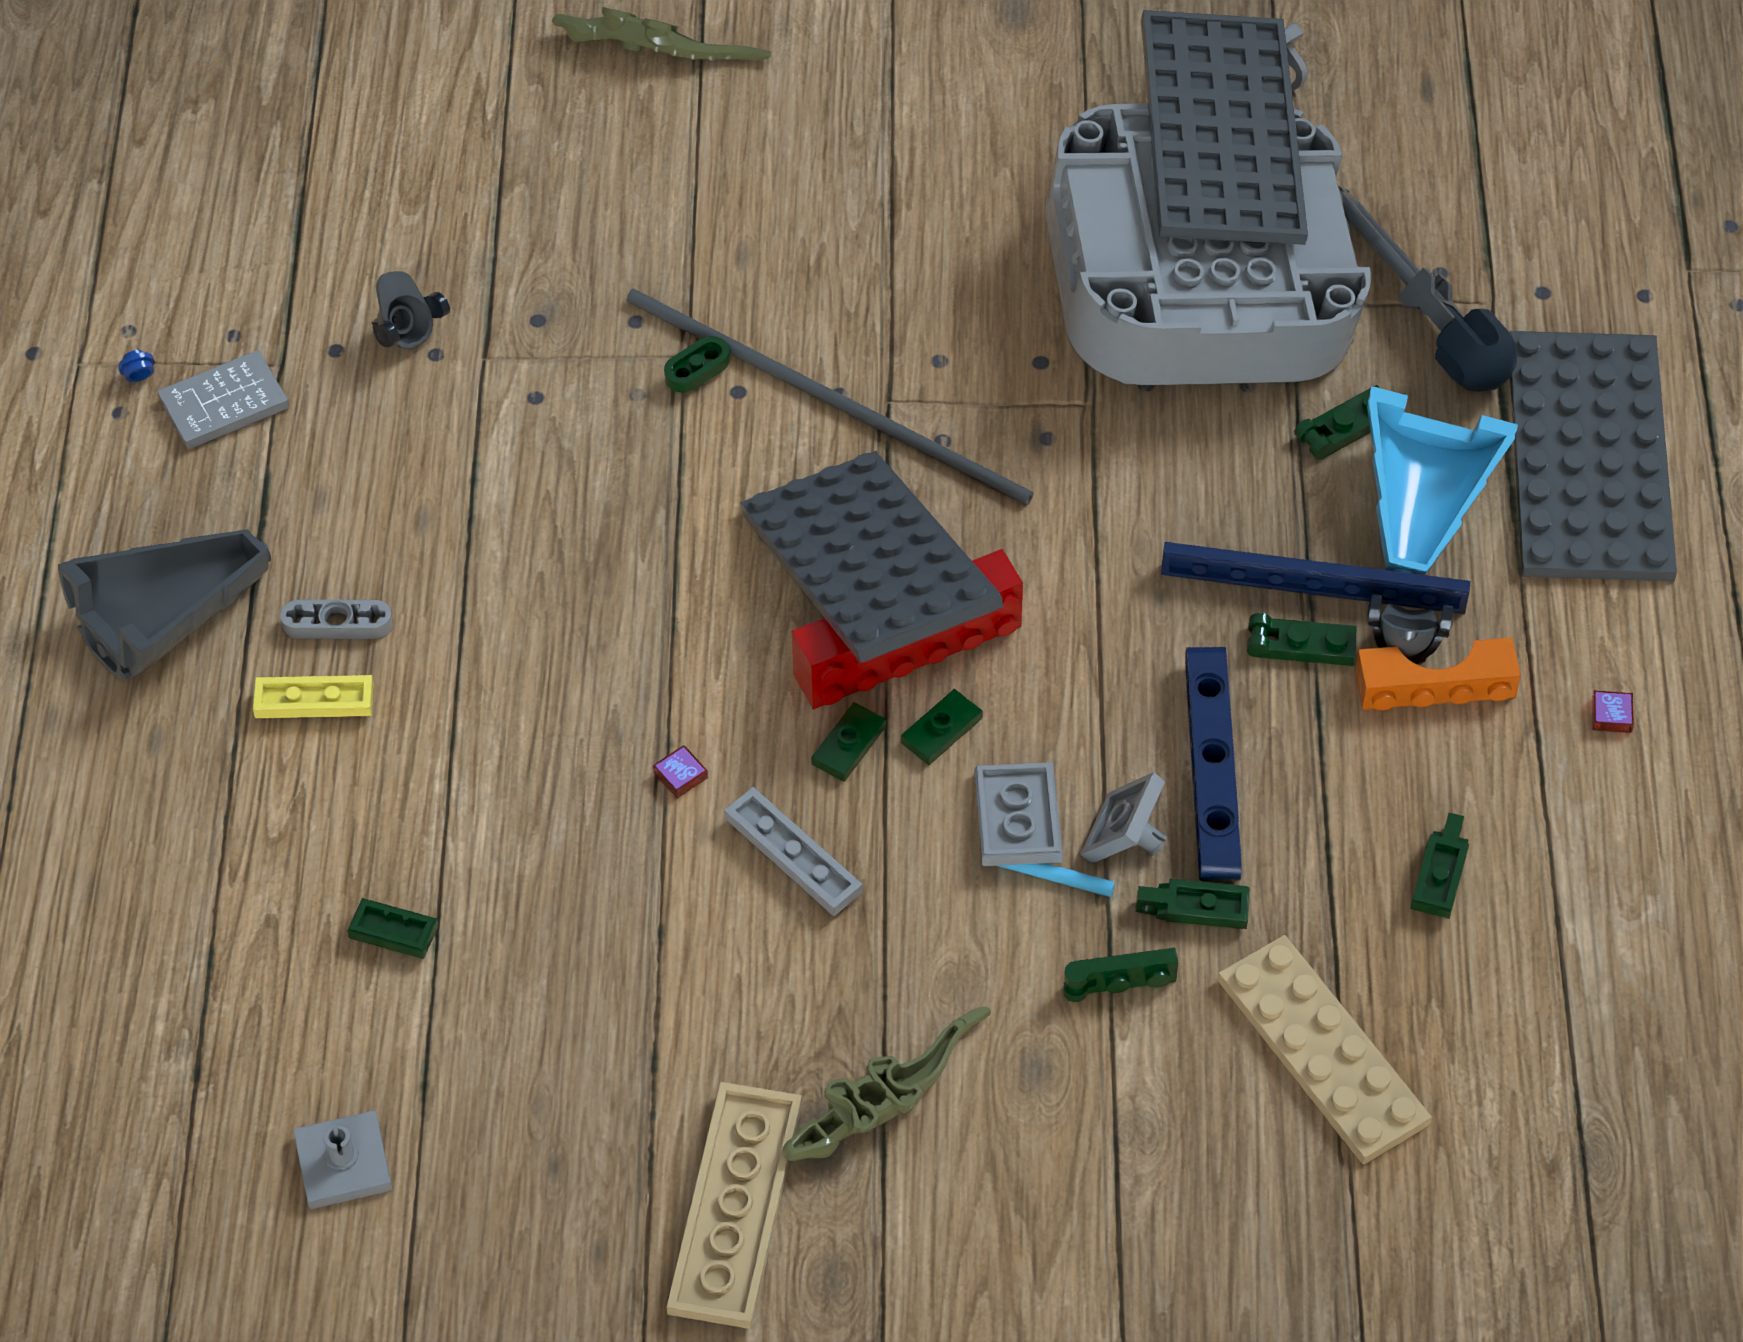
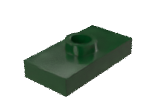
[901,688,983,765]
[811,702,887,782]
[347,898,439,959]

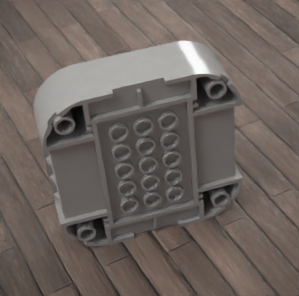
[1045,103,1371,385]

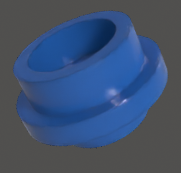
[118,350,155,382]

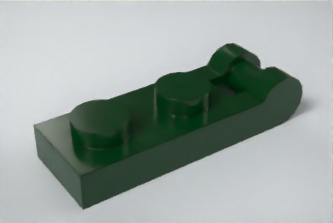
[1294,385,1380,460]
[1247,613,1357,666]
[1063,947,1178,1002]

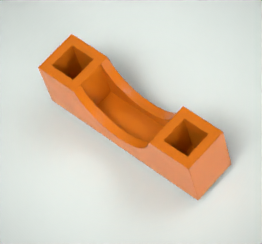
[1355,637,1521,710]

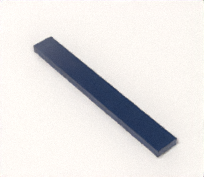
[1161,542,1471,614]

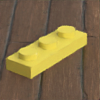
[253,675,374,718]

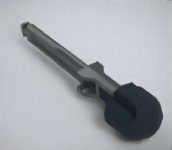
[1338,186,1517,392]

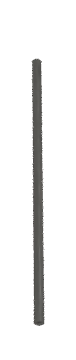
[627,289,1034,505]

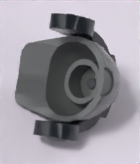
[371,271,450,349]
[1367,594,1453,664]

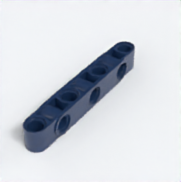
[1185,647,1242,881]

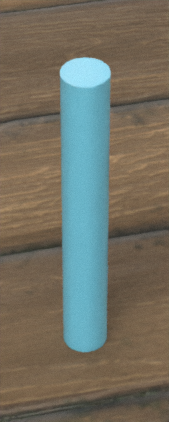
[996,863,1115,897]

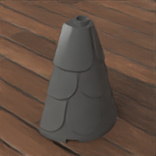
[58,529,271,679]

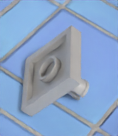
[1080,772,1167,864]
[293,1110,393,1210]

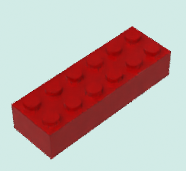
[792,549,1023,709]

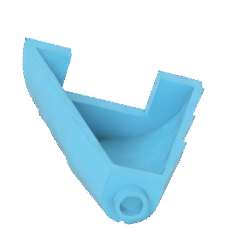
[1367,386,1518,575]

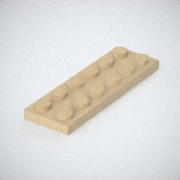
[1218,935,1432,1165]
[666,1082,802,1329]

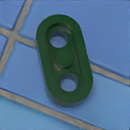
[664,336,730,393]

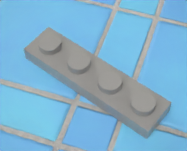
[724,787,863,916]

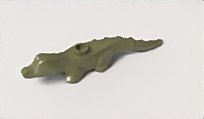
[552,7,771,61]
[782,1007,991,1161]

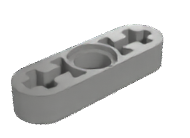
[280,600,393,639]

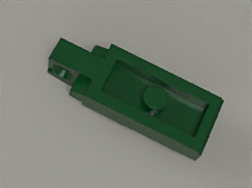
[1410,812,1469,919]
[1136,879,1250,929]

